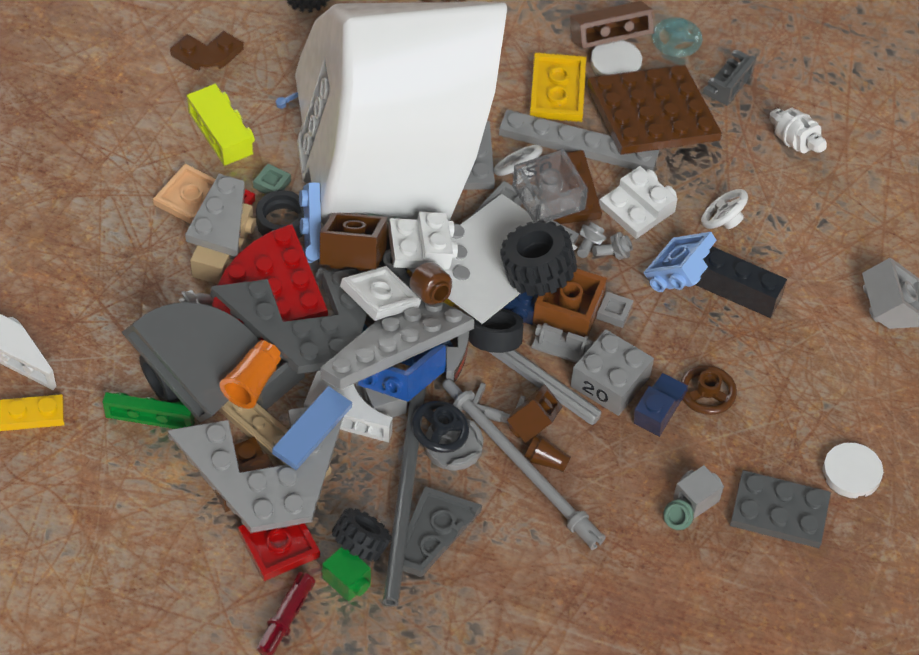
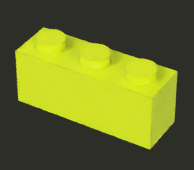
[187,84,255,166]

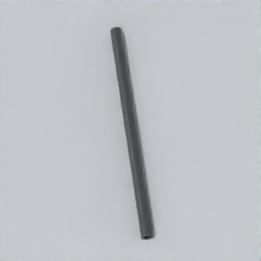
[383,387,426,607]

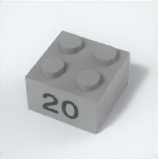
[570,329,654,416]

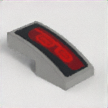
[446,331,469,383]

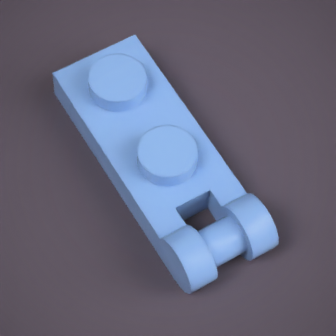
[299,183,321,263]

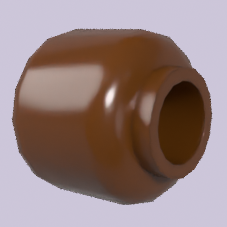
[410,262,452,305]

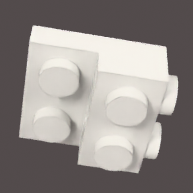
[599,166,678,239]
[388,212,458,270]

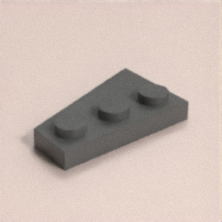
[403,486,482,577]

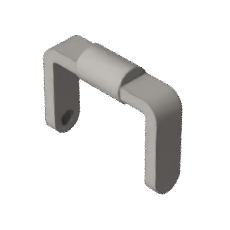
[473,383,526,424]

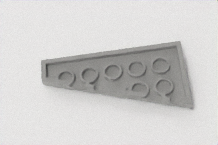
[320,300,474,390]

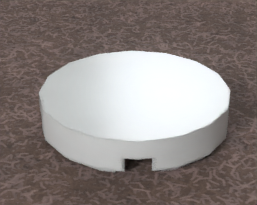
[591,40,642,76]
[822,443,884,498]

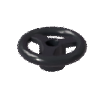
[411,401,469,453]

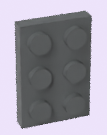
[730,470,831,548]

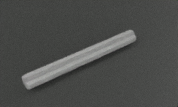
[489,350,601,425]

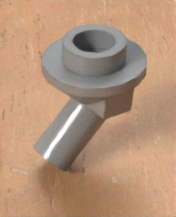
[577,222,607,258]
[592,232,633,260]
[178,290,214,306]

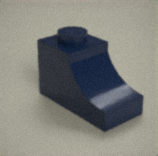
[634,373,688,437]

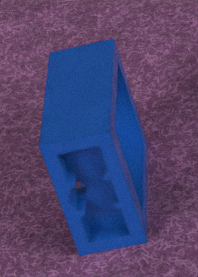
[358,344,446,402]

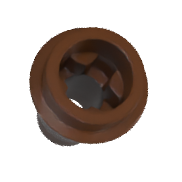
[524,436,571,472]

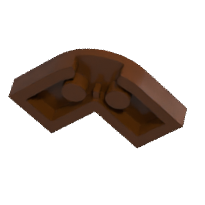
[170,31,244,71]

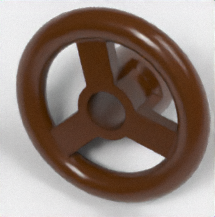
[680,365,737,415]

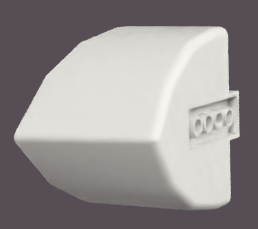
[295,2,507,224]

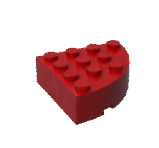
[212,224,328,341]

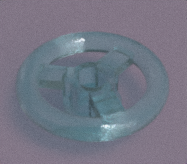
[652,18,703,57]

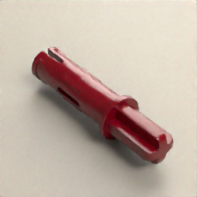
[257,572,316,655]

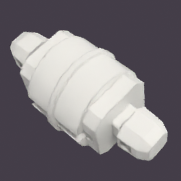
[770,108,826,154]

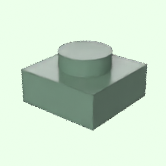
[253,164,291,194]

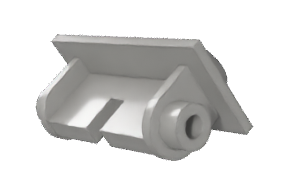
[531,323,594,363]

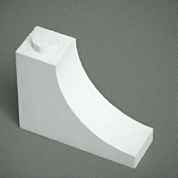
[304,371,393,443]

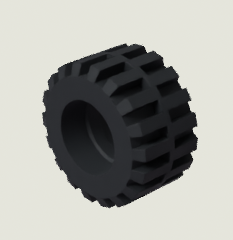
[500,220,577,296]

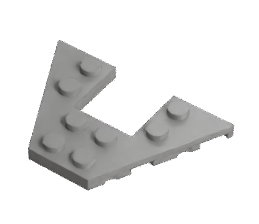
[168,406,344,533]

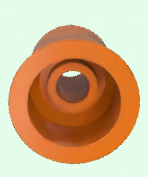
[220,340,281,409]

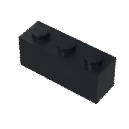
[695,246,787,318]

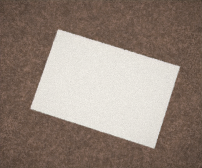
[407,194,578,324]

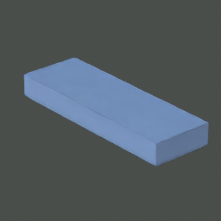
[272,386,352,470]

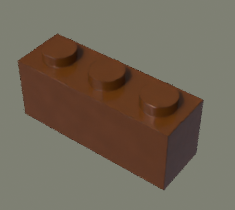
[570,1,654,49]

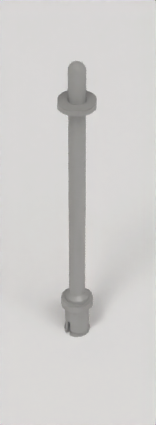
[442,379,606,550]

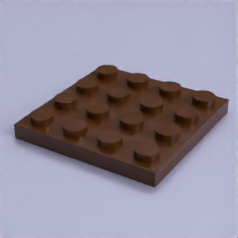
[587,65,722,155]

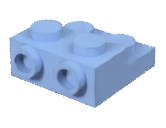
[643,232,717,292]

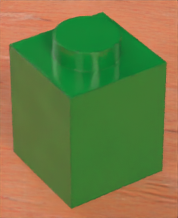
[322,547,371,602]

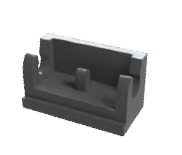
[703,50,757,106]

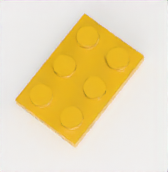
[530,53,586,122]

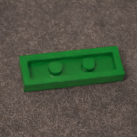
[103,392,195,429]

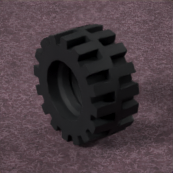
[331,508,391,562]

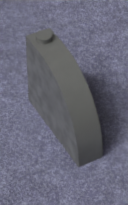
[121,302,261,423]

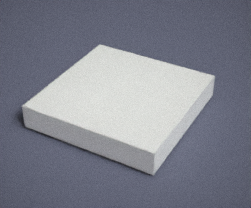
[340,266,421,321]

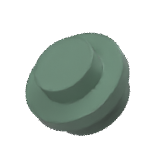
[663,499,694,530]

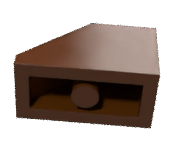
[507,384,563,443]

